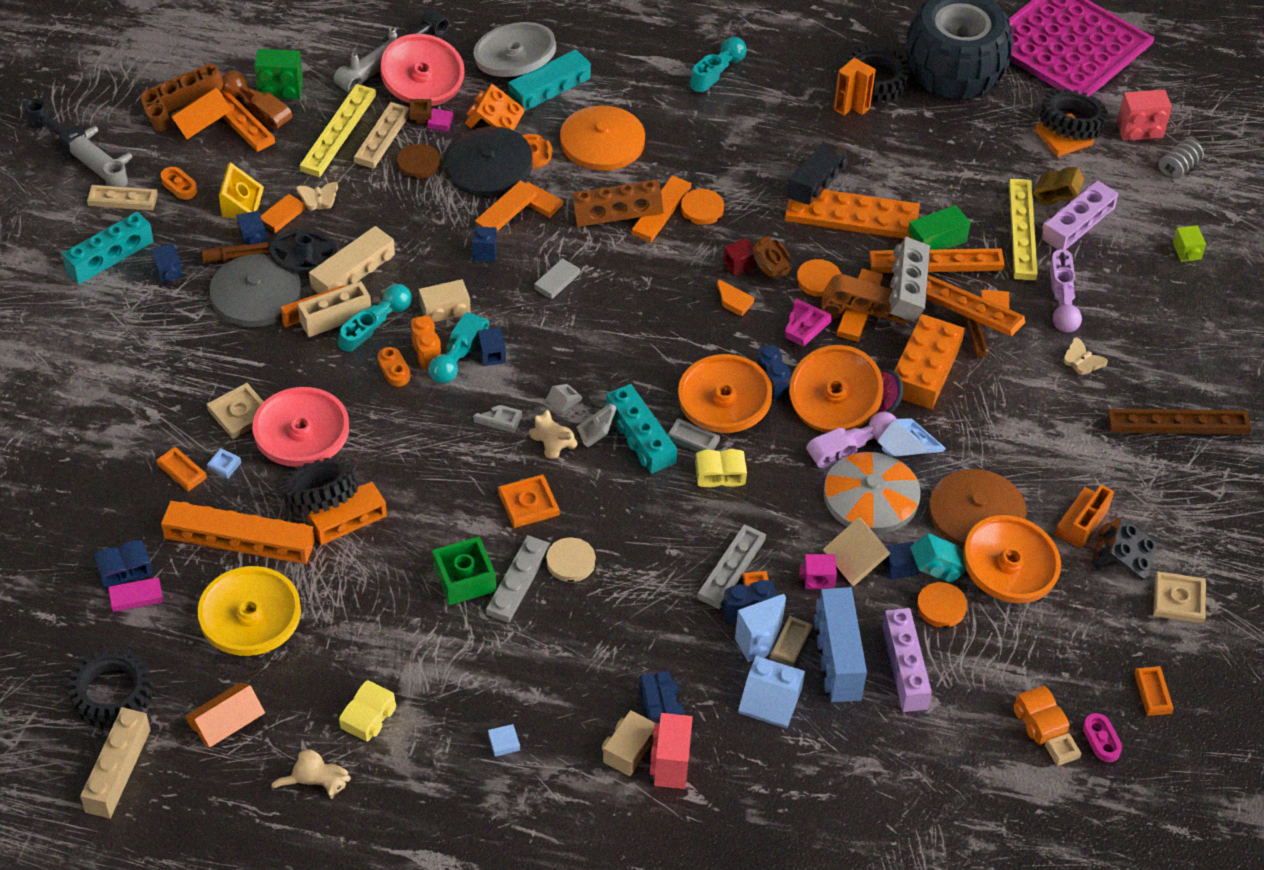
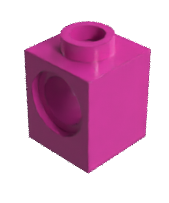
[799,554,837,589]

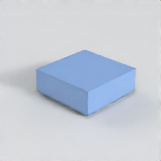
[207,448,241,479]
[488,724,520,756]

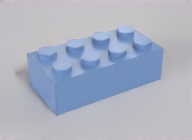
[814,587,867,702]

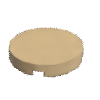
[546,537,596,582]

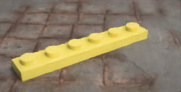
[300,84,376,177]
[1009,179,1037,280]

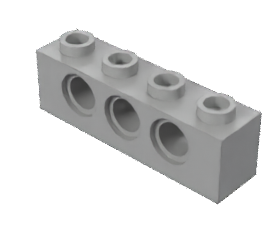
[889,237,930,322]

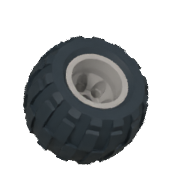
[906,0,1013,99]

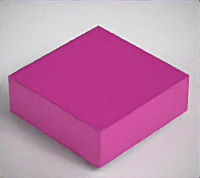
[428,109,453,131]

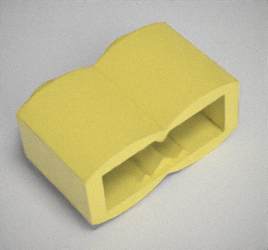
[695,449,747,487]
[339,680,396,742]

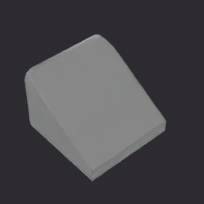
[546,384,582,413]

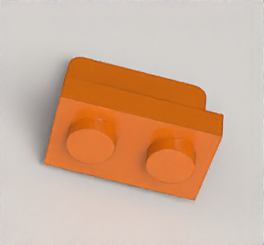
[465,84,524,130]

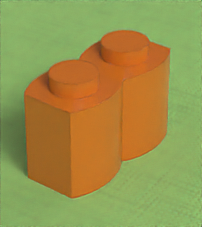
[411,315,441,370]
[1014,685,1069,745]

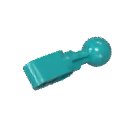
[690,37,747,92]
[337,284,412,352]
[428,312,489,384]

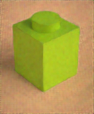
[1173,225,1206,262]

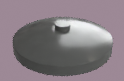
[210,254,301,327]

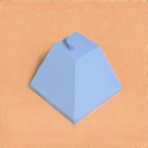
[877,419,946,457]

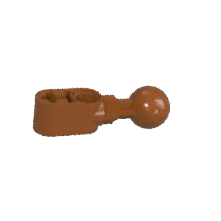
[222,70,292,130]

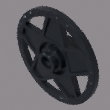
[270,230,338,273]

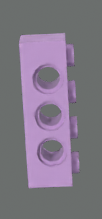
[1041,180,1119,250]
[882,608,932,712]

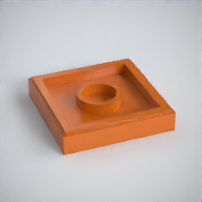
[1035,113,1094,157]
[498,474,560,528]

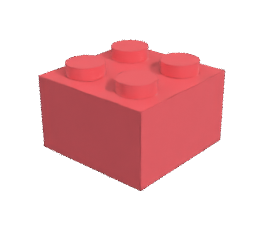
[1116,90,1172,141]
[650,713,693,789]

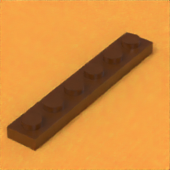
[1107,409,1251,434]

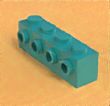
[604,384,677,474]

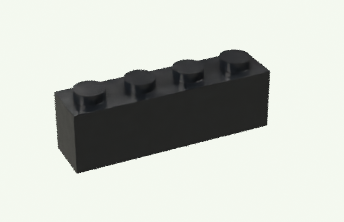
[786,142,848,205]

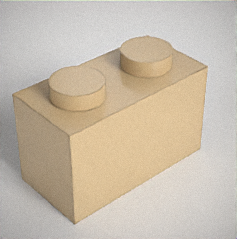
[419,279,471,322]
[602,710,655,776]

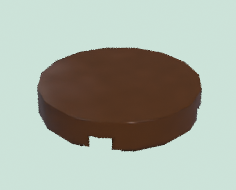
[397,144,440,179]
[753,236,791,279]

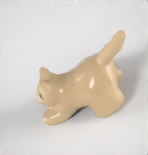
[529,410,577,459]
[272,749,351,799]

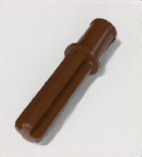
[201,242,269,263]
[963,316,989,358]

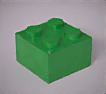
[255,49,303,99]
[432,536,496,606]

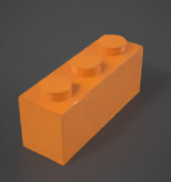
[307,482,387,545]

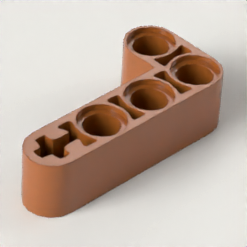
[141,64,223,131]
[821,274,910,324]

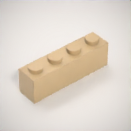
[309,226,395,294]
[80,707,150,819]

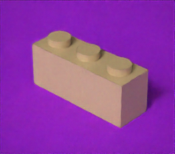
[298,281,371,337]

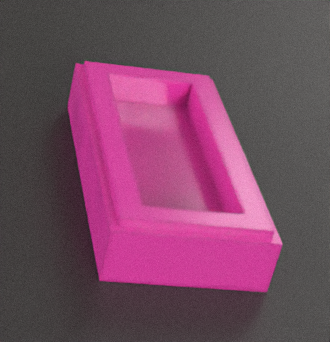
[109,578,163,612]

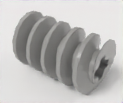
[1159,136,1204,178]

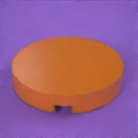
[522,134,552,169]
[681,189,724,225]
[797,259,841,297]
[917,582,967,627]

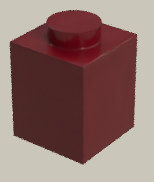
[723,238,757,276]

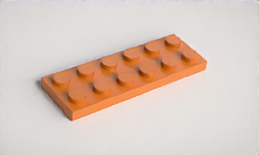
[785,190,920,239]

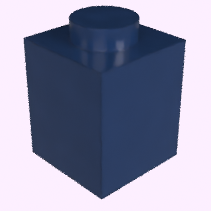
[236,210,267,245]
[472,226,497,262]
[151,243,183,283]
[478,328,506,366]
[883,541,919,580]

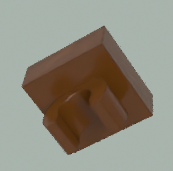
[410,99,432,125]

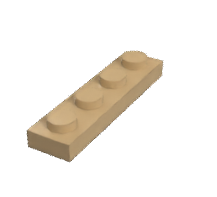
[354,102,410,169]

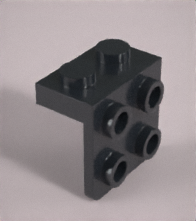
[1091,516,1157,581]

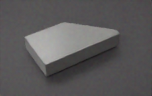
[577,403,616,447]
[473,405,522,433]

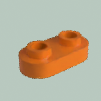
[161,167,197,200]
[378,347,410,387]

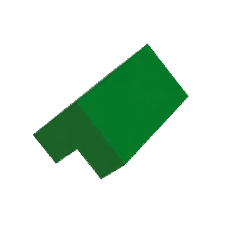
[908,205,971,250]

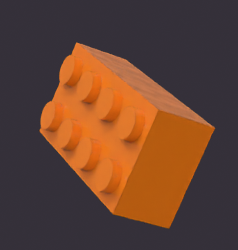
[894,314,965,410]

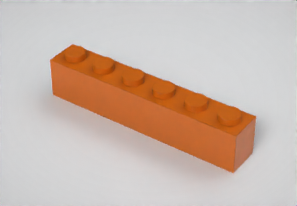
[161,501,315,564]

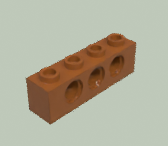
[572,180,664,227]

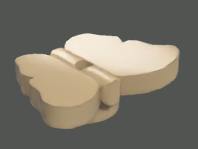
[297,182,338,210]
[1064,337,1108,375]

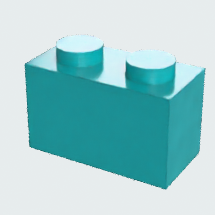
[910,533,967,583]

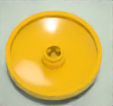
[198,566,301,656]

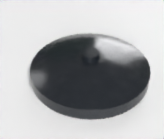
[447,126,533,197]

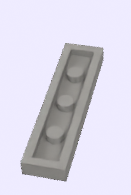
[697,524,766,609]
[486,535,550,623]

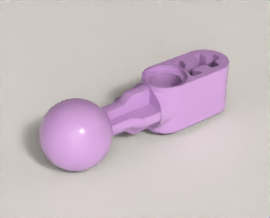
[1050,249,1082,333]
[806,412,896,468]

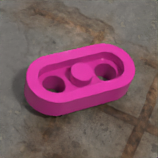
[1083,713,1122,762]

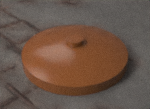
[929,469,1027,548]

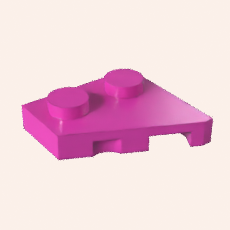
[785,298,831,347]

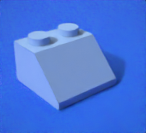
[735,594,786,662]
[738,656,805,729]

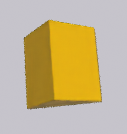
[219,162,264,218]

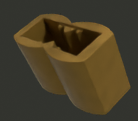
[1034,167,1085,205]

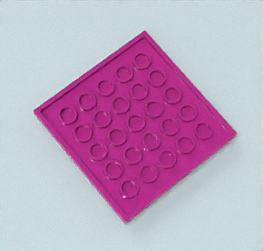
[1009,0,1154,97]

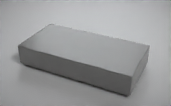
[534,258,580,299]
[667,418,720,452]

